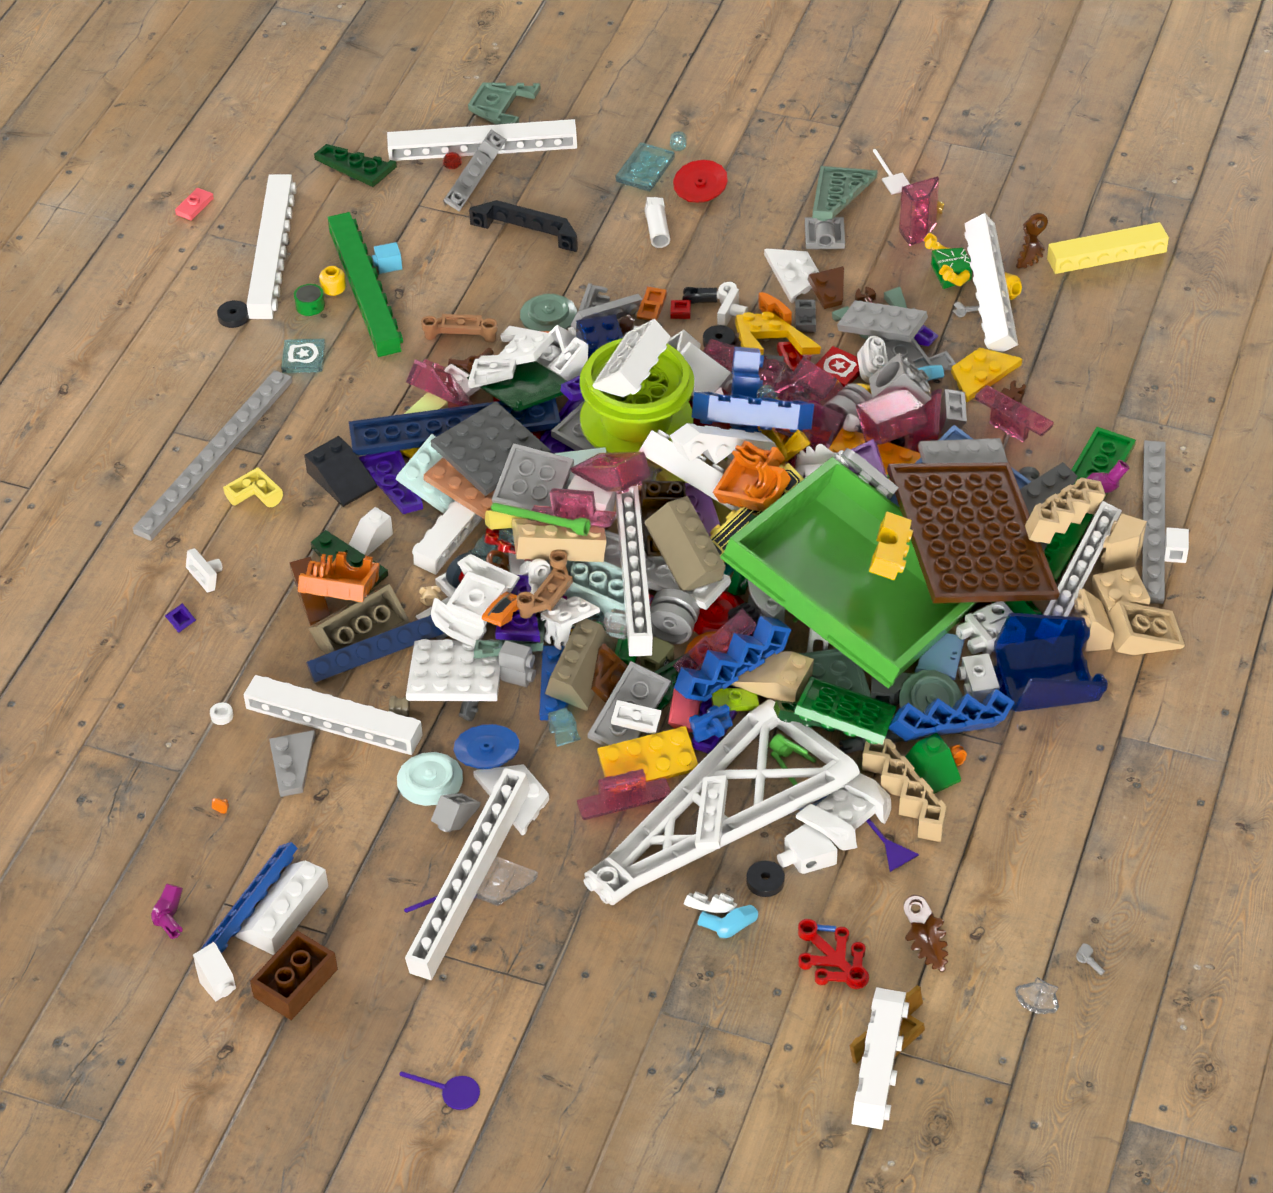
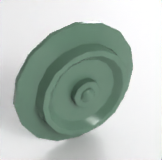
[520,294,577,331]
[899,670,962,713]

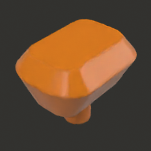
[212,798,229,814]

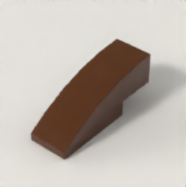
[289,557,330,626]

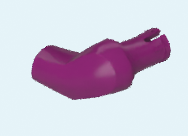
[1086,460,1130,493]
[151,884,183,939]

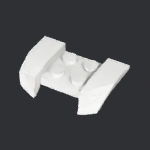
[431,554,520,647]
[796,773,891,850]

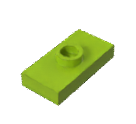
[711,688,759,711]

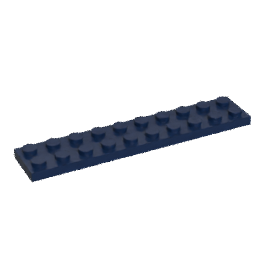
[349,398,561,456]

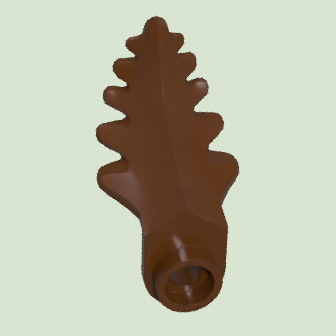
[1016,213,1048,269]
[904,895,948,972]

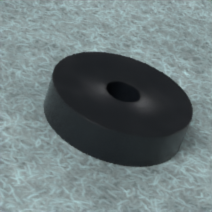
[217,300,249,328]
[703,325,735,353]
[746,860,785,897]

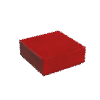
[670,300,691,319]

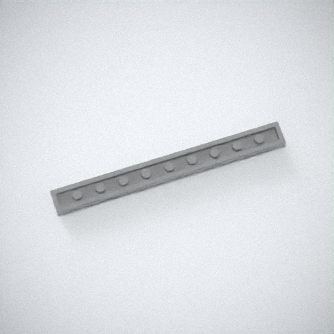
[1142,440,1165,604]

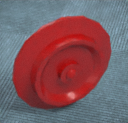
[673,160,728,203]
[693,591,744,635]

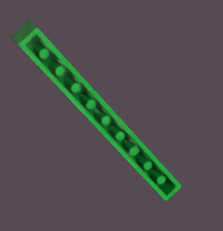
[327,212,403,357]

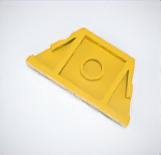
[951,348,1022,403]

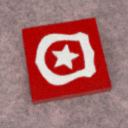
[811,346,860,389]

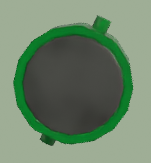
[294,284,325,316]

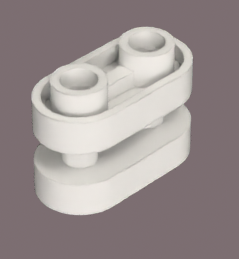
[857,336,888,383]

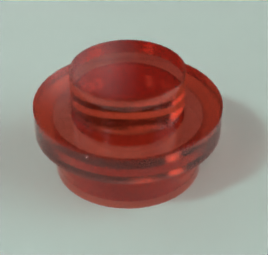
[443,152,462,169]

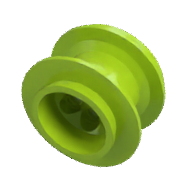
[580,338,694,460]

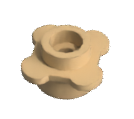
[419,586,441,606]

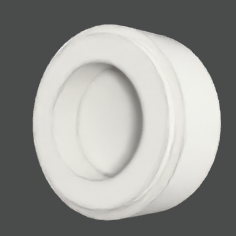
[210,702,233,725]

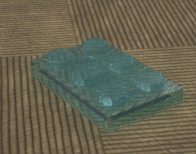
[616,142,675,192]

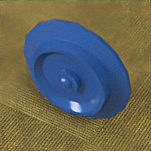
[453,724,520,769]

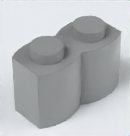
[499,641,536,688]

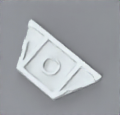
[764,249,819,303]
[473,764,549,835]

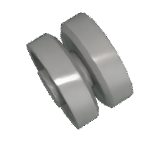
[650,588,700,644]

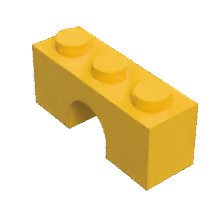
[869,512,913,580]

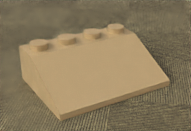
[512,518,606,562]

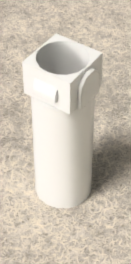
[645,197,670,248]

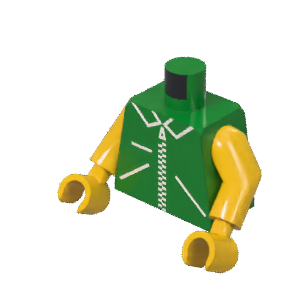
[924,233,972,289]

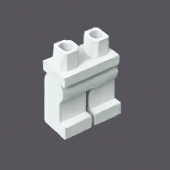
[956,601,1026,655]

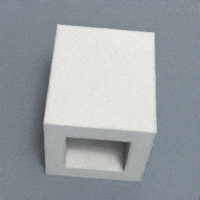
[1165,528,1189,563]

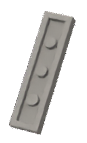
[571,294,643,331]

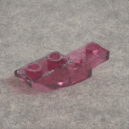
[673,609,757,672]

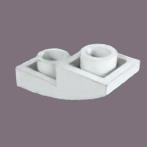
[684,892,737,913]

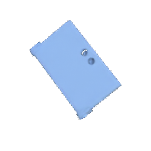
[915,633,965,680]

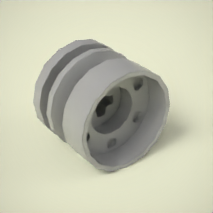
[822,383,874,435]

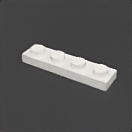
[695,775,728,850]

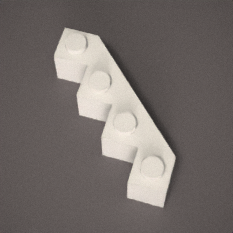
[670,423,776,464]
[852,987,909,1129]

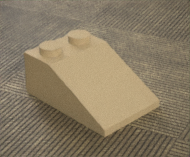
[1107,601,1185,655]
[732,651,814,702]

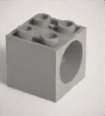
[869,353,932,422]

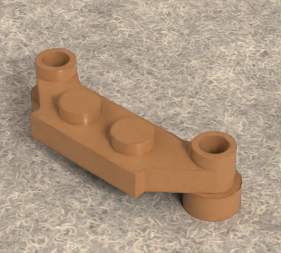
[421,314,498,343]
[517,550,573,618]

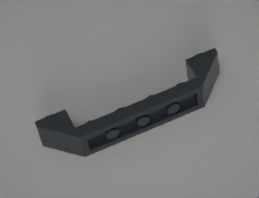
[469,200,578,252]

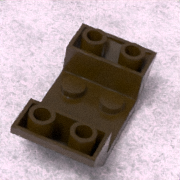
[640,481,686,557]

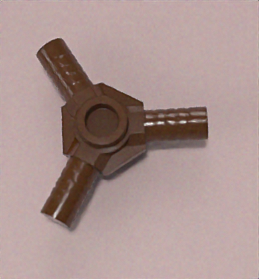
[448,348,494,374]

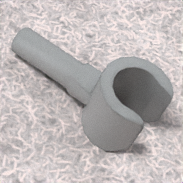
[953,302,980,317]
[1076,943,1105,975]

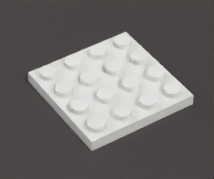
[406,639,501,701]

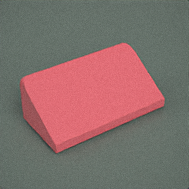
[668,688,700,733]

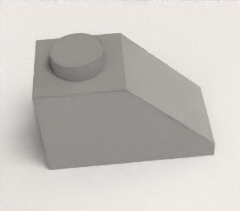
[431,793,481,832]

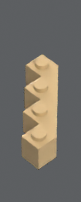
[1025,478,1105,543]
[862,739,947,842]

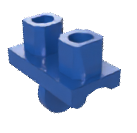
[689,704,733,743]

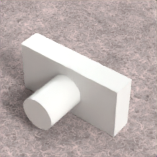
[717,287,748,326]
[186,548,222,593]

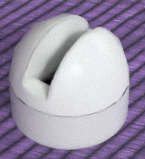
[843,414,861,432]

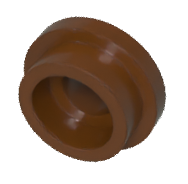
[619,314,635,334]

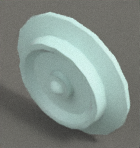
[397,752,463,806]

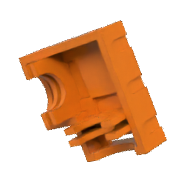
[712,441,791,511]
[298,552,380,602]

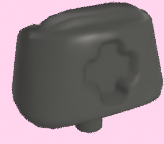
[458,701,478,721]

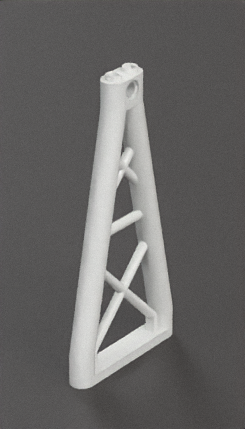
[584,699,860,905]

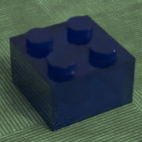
[576,314,624,359]

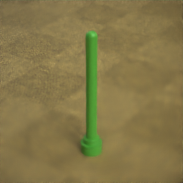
[491,503,591,536]

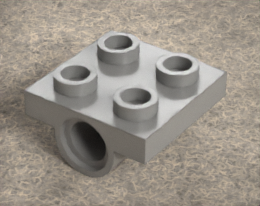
[805,217,845,249]

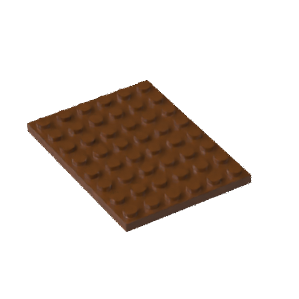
[887,462,1060,603]

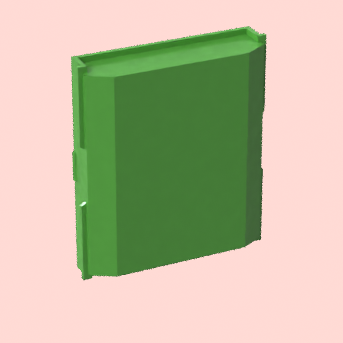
[720,457,978,689]

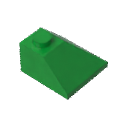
[905,733,961,794]

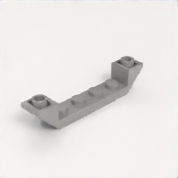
[443,129,507,211]

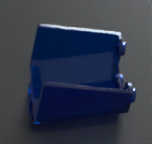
[993,613,1108,712]

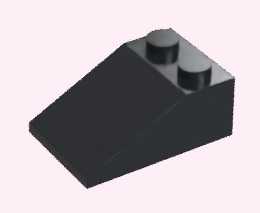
[304,435,377,507]

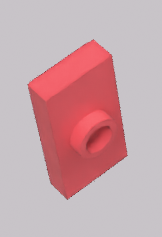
[175,188,214,221]

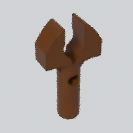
[855,287,876,303]

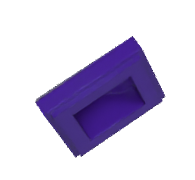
[914,325,938,346]
[165,603,196,633]

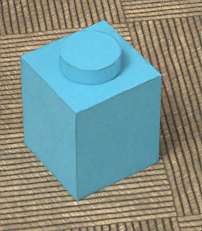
[371,242,402,274]

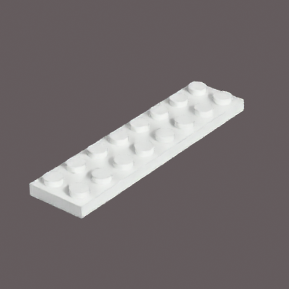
[604,530,731,610]

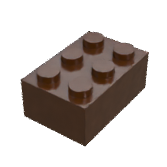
[250,930,338,1021]

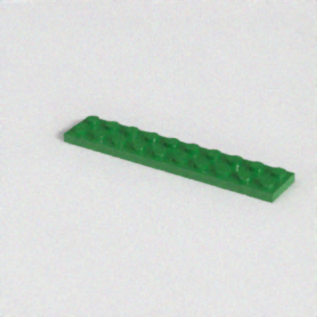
[1044,427,1136,584]

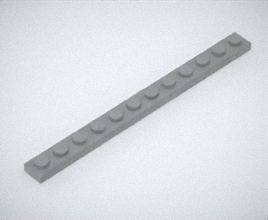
[133,370,292,541]

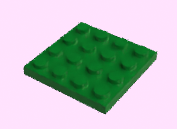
[794,677,897,745]

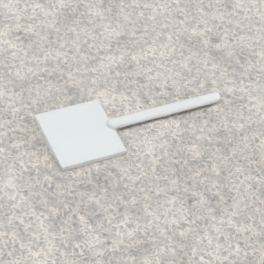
[873,149,912,195]

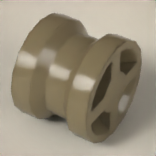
[389,696,410,717]

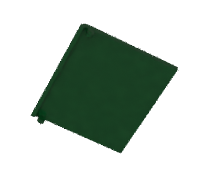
[467,361,567,411]

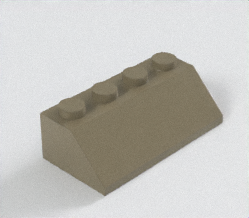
[645,496,726,592]
[308,584,410,654]
[545,618,616,711]

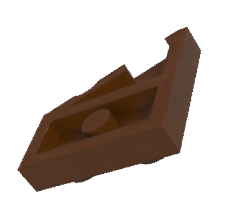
[807,266,844,309]
[591,643,628,703]

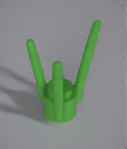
[769,734,816,786]

